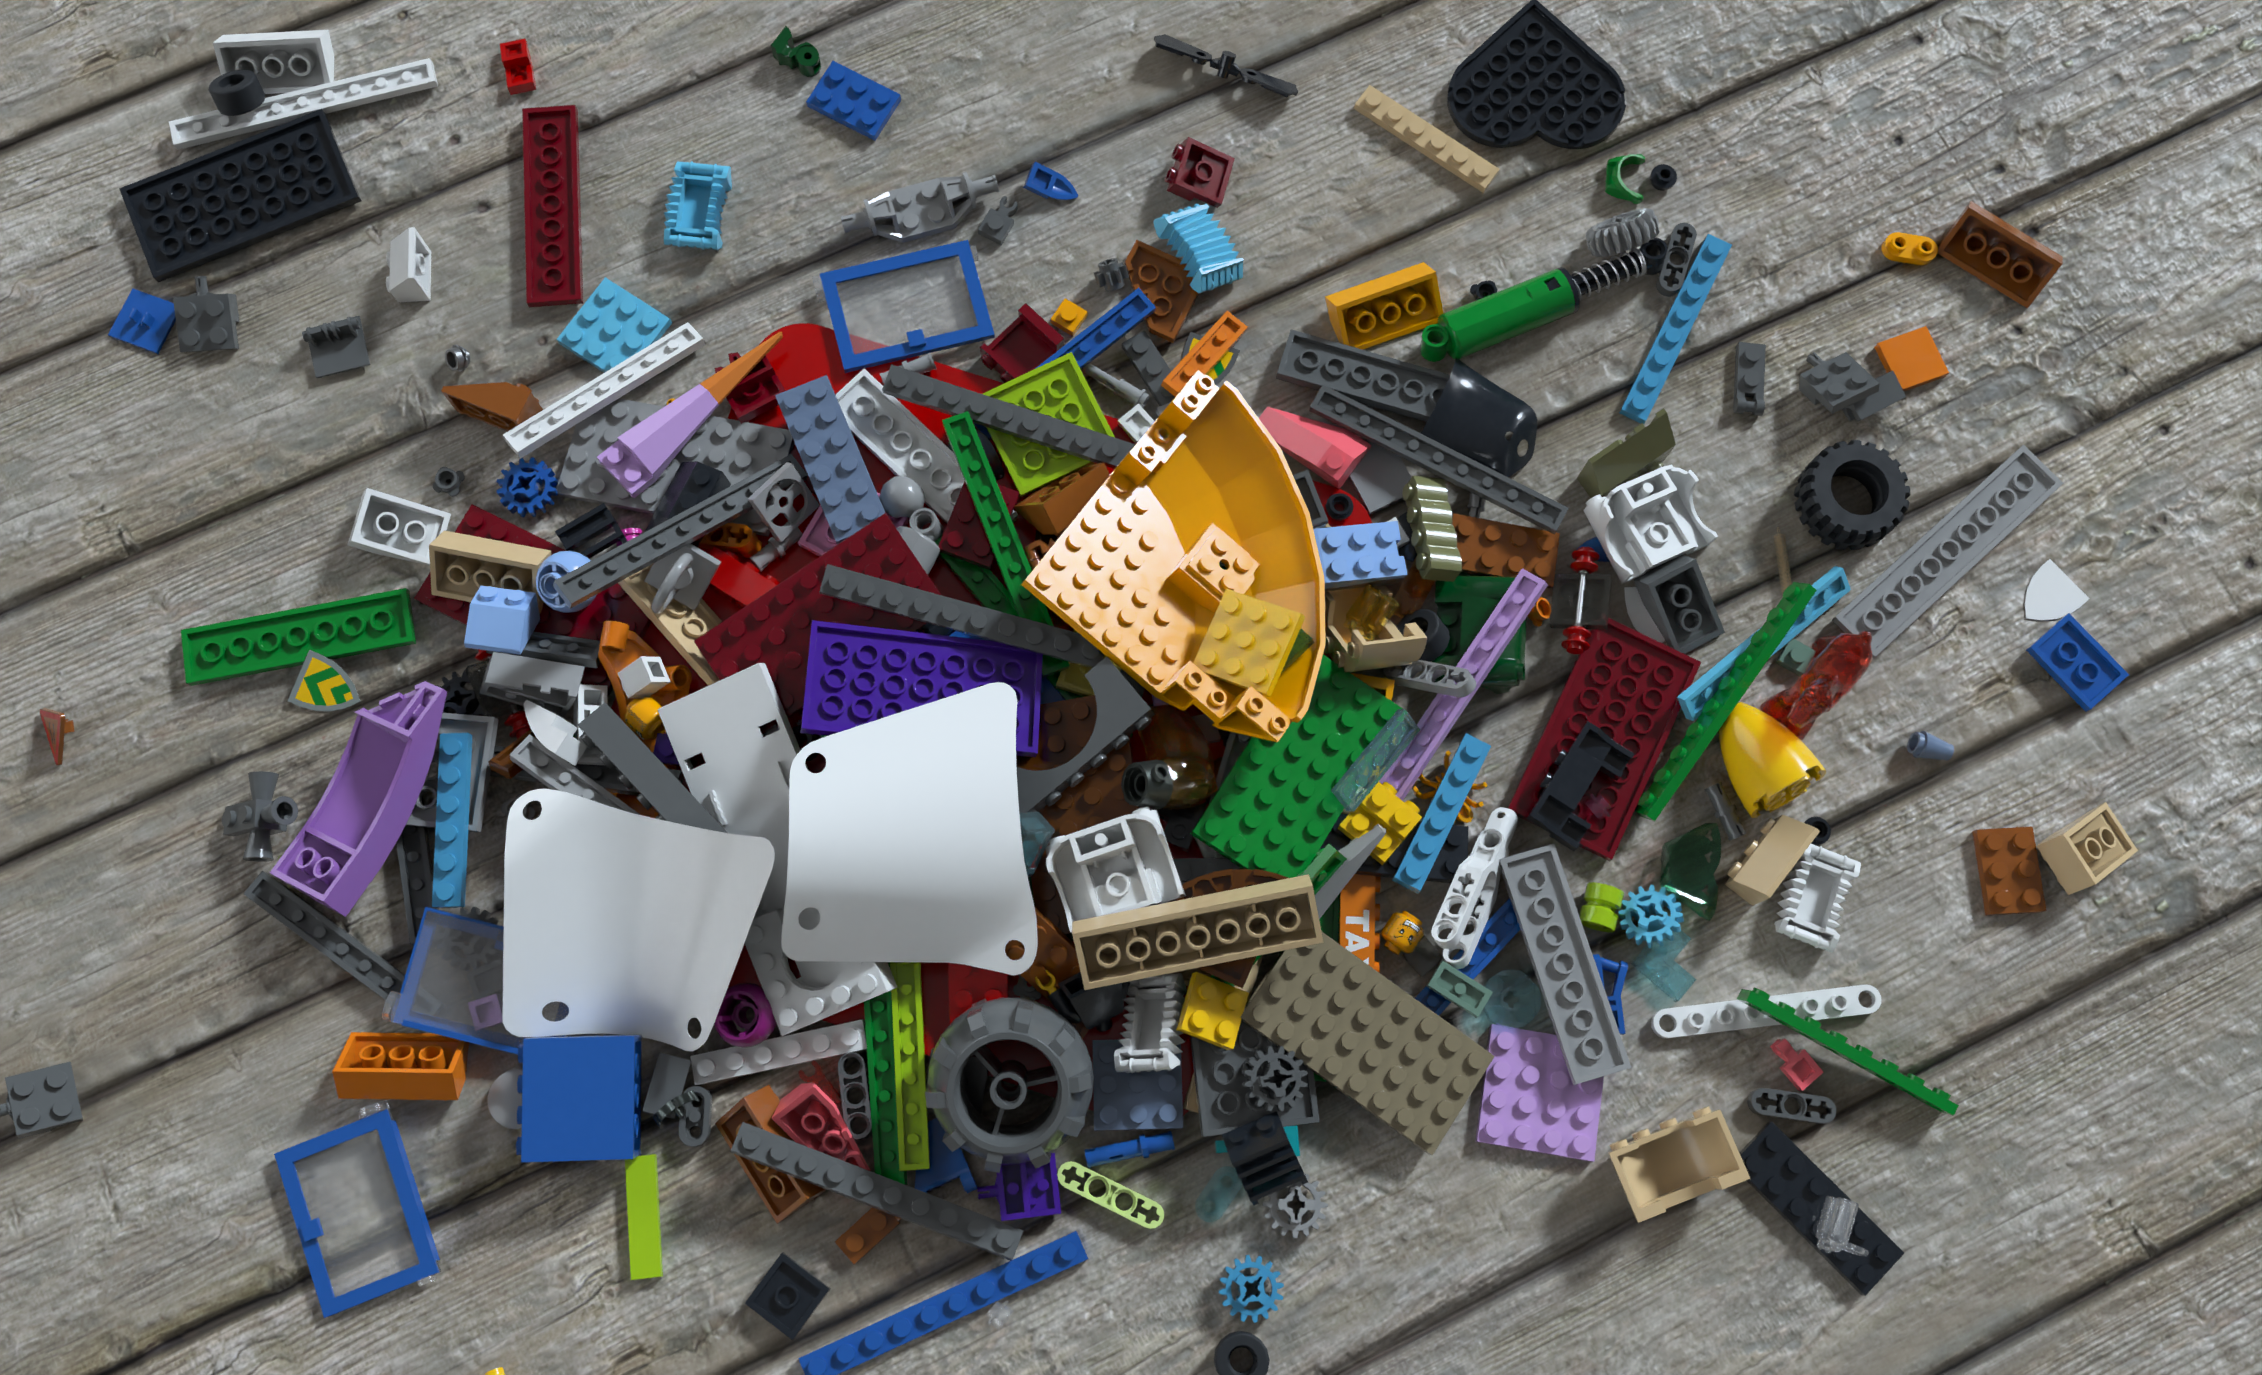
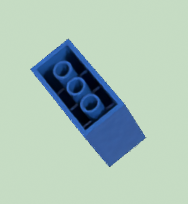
[516,1035,642,1163]

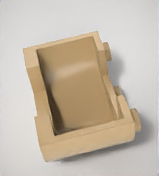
[1324,585,1427,672]
[1608,1106,1750,1223]

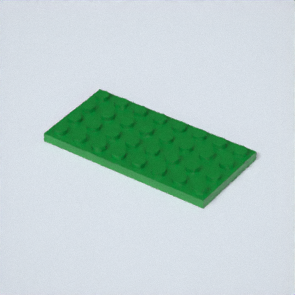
[1190,655,1404,878]

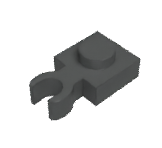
[978,196,1018,246]

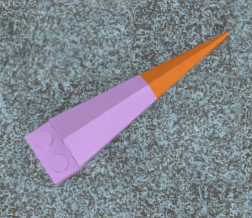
[597,332,783,498]

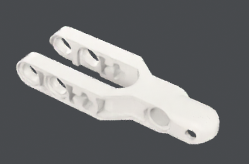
[1431,807,1518,969]

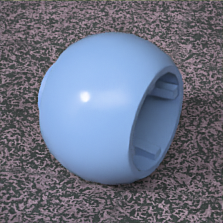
[536,551,596,613]

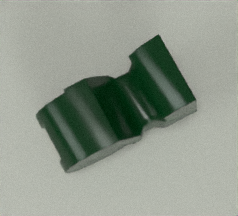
[771,26,821,77]

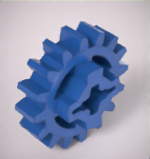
[496,457,558,518]

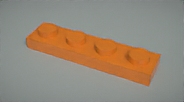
[1161,311,1248,397]

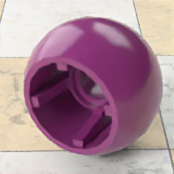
[714,983,777,1048]

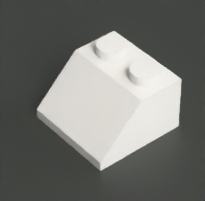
[386,227,431,302]

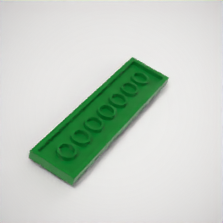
[181,588,416,686]

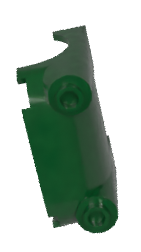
[1432,576,1527,694]

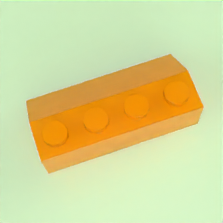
[1325,262,1443,350]

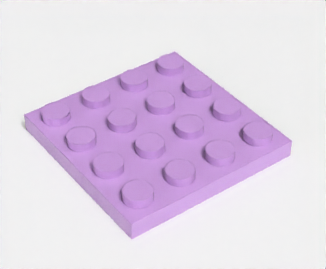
[1475,1024,1604,1162]

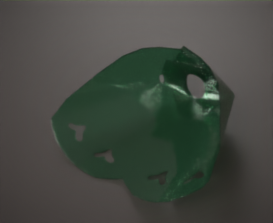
[1659,823,1721,921]

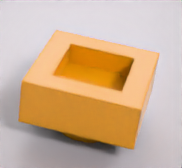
[1050,298,1088,336]

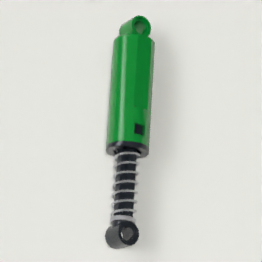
[1420,238,1668,362]

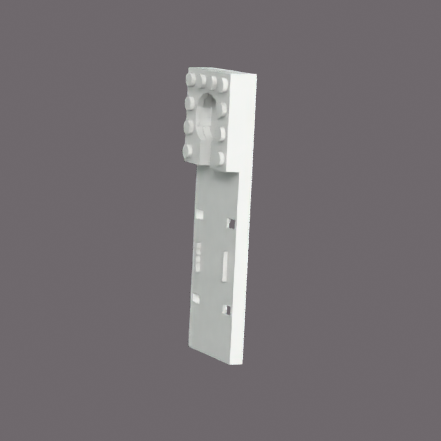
[657,663,897,1036]

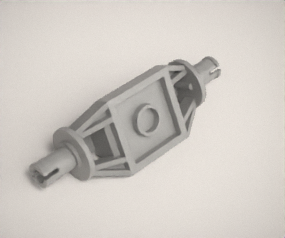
[840,172,999,243]

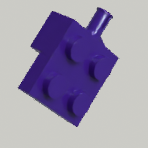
[977,1153,1062,1221]

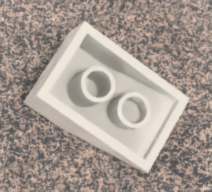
[348,488,451,566]

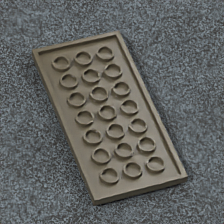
[1240,931,1495,1155]

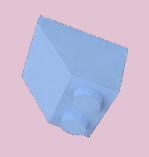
[464,586,540,655]

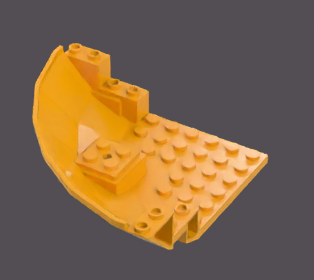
[1021,370,1325,742]

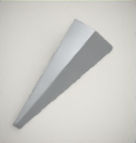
[1315,824,1386,919]

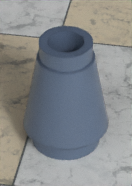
[1907,731,1954,761]

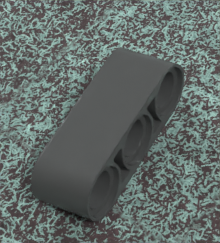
[838,1052,872,1140]

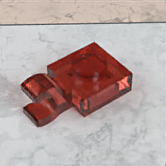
[798,1060,842,1108]

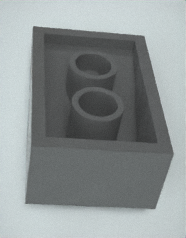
[1633,555,1725,654]

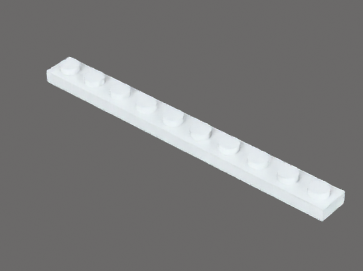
[169,58,438,150]

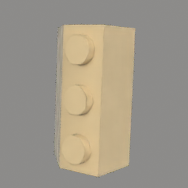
[1725,815,1820,906]

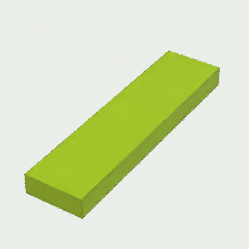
[625,1154,663,1280]

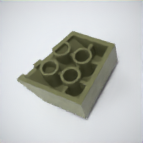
[1577,408,1676,498]

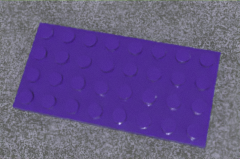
[801,620,1043,757]

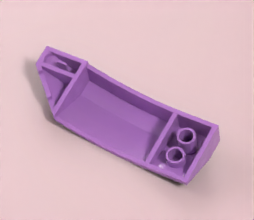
[270,681,447,917]

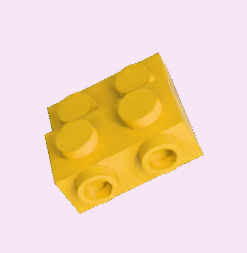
[1338,781,1422,865]

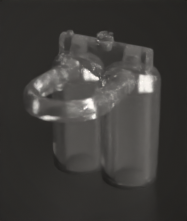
[1815,1196,1869,1257]

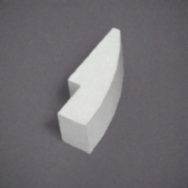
[523,699,588,766]

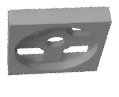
[748,462,820,542]

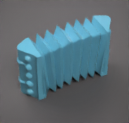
[664,161,732,250]
[1153,204,1244,293]

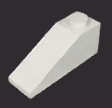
[573,684,608,765]

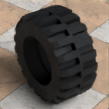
[1794,440,1911,550]

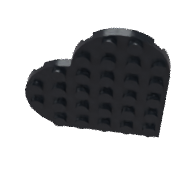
[1447,0,1626,149]

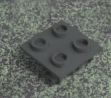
[302,316,370,379]

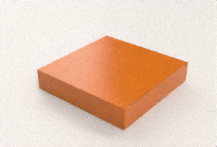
[1874,326,1949,391]

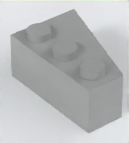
[479,652,585,718]

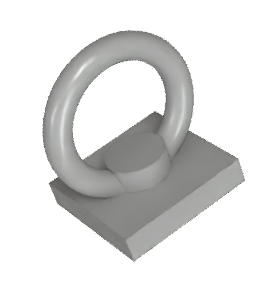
[645,543,721,614]

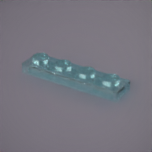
[1331,709,1420,812]

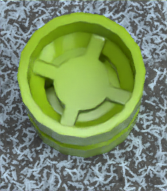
[1579,882,1624,933]

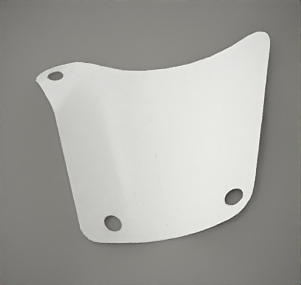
[781,682,1038,976]
[502,789,775,1051]

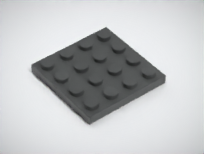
[1190,1020,1320,1137]

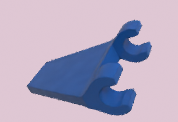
[915,1118,977,1194]

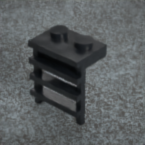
[555,503,628,559]
[1222,1111,1308,1206]

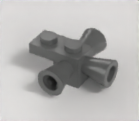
[222,771,298,862]

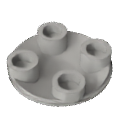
[488,1069,523,1129]

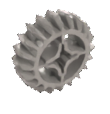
[1586,208,1659,257]

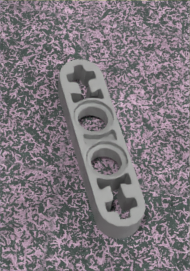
[1383,660,1476,697]

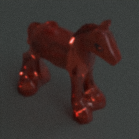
[1761,630,1873,740]

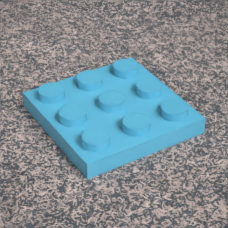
[556,277,672,373]

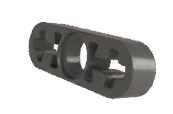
[1656,223,1697,297]
[1747,1088,1836,1124]

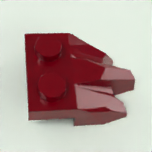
[714,352,786,424]

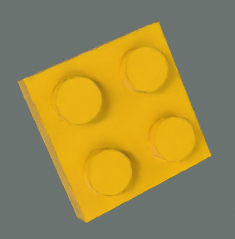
[1176,972,1249,1050]

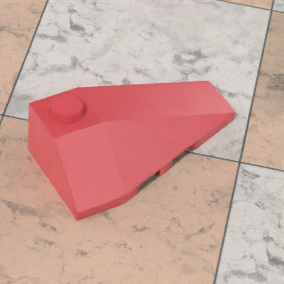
[1259,407,1371,489]
[772,1083,870,1171]

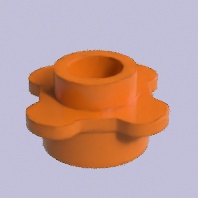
[1527,597,1552,627]

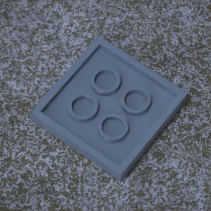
[1093,1040,1183,1131]

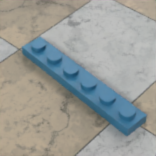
[432,733,473,908]
[1392,733,1491,894]

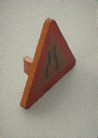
[40,708,75,765]

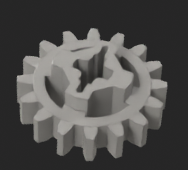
[1262,1174,1328,1238]

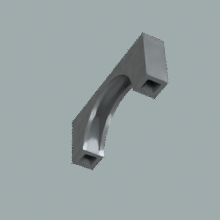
[1017,657,1155,826]

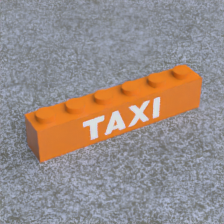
[1338,874,1381,972]

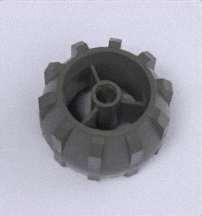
[925,994,1094,1173]

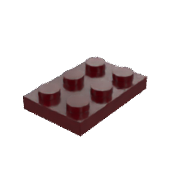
[939,481,1020,570]

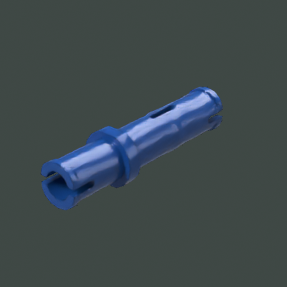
[1085,1131,1175,1168]

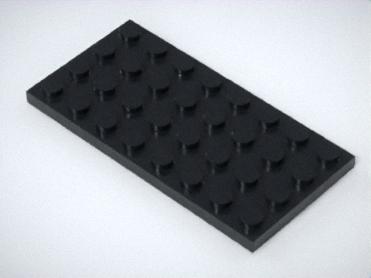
[119,109,361,283]

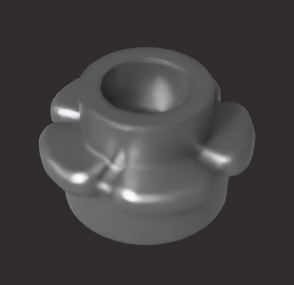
[445,345,470,372]

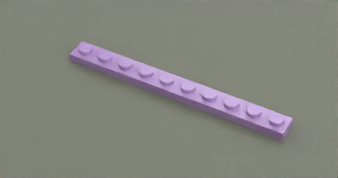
[1379,568,1548,801]

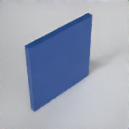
[108,288,176,354]

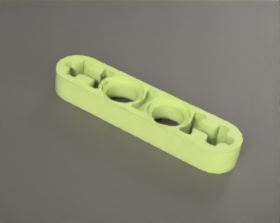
[1057,1161,1164,1229]

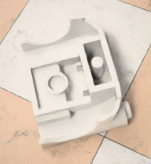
[1583,465,1718,584]
[1045,807,1186,933]

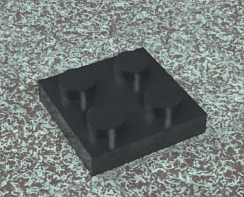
[745,1252,831,1340]

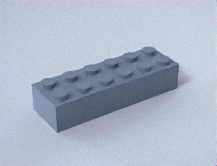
[775,375,885,545]

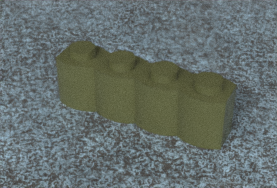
[1402,476,1462,582]

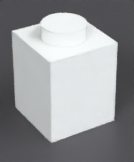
[618,656,671,698]

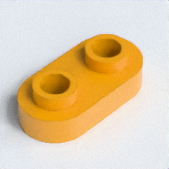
[1881,232,1938,265]

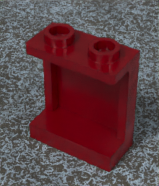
[980,303,1064,383]

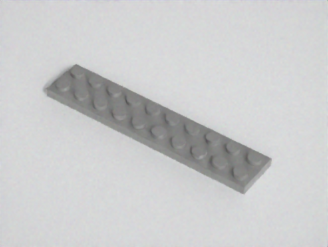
[1832,445,2063,660]

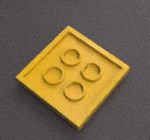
[1193,589,1305,697]

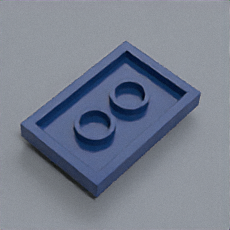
[806,61,901,141]
[2026,613,2129,712]

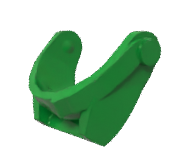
[1605,154,1645,204]

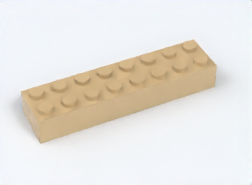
[1072,874,1324,990]

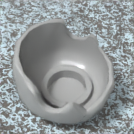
[879,476,925,518]

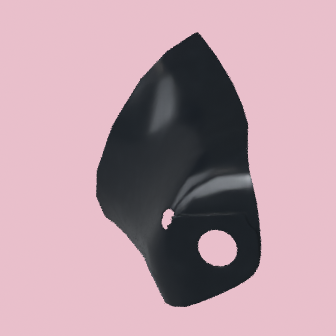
[1421,358,1538,477]

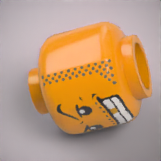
[625,697,665,739]
[1381,910,1424,955]

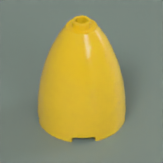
[1718,702,1826,818]

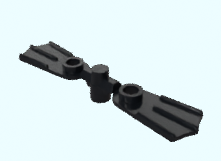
[1154,34,1298,98]

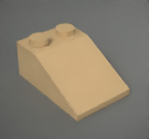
[2037,802,2138,895]

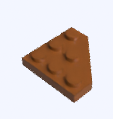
[1125,240,1199,343]

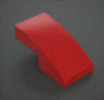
[500,38,536,95]

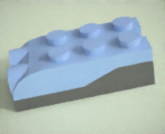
[1313,521,1408,591]

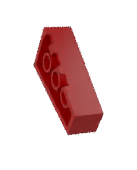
[708,547,780,609]

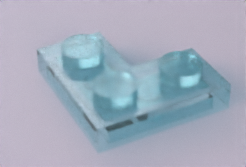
[1631,930,1696,1002]

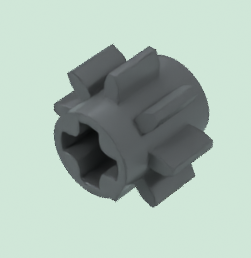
[1094,258,1129,291]

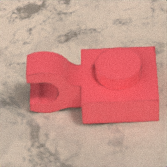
[1770,1038,1824,1091]

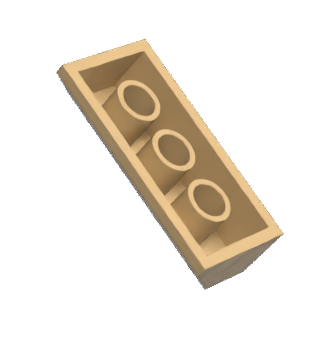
[429,531,551,614]

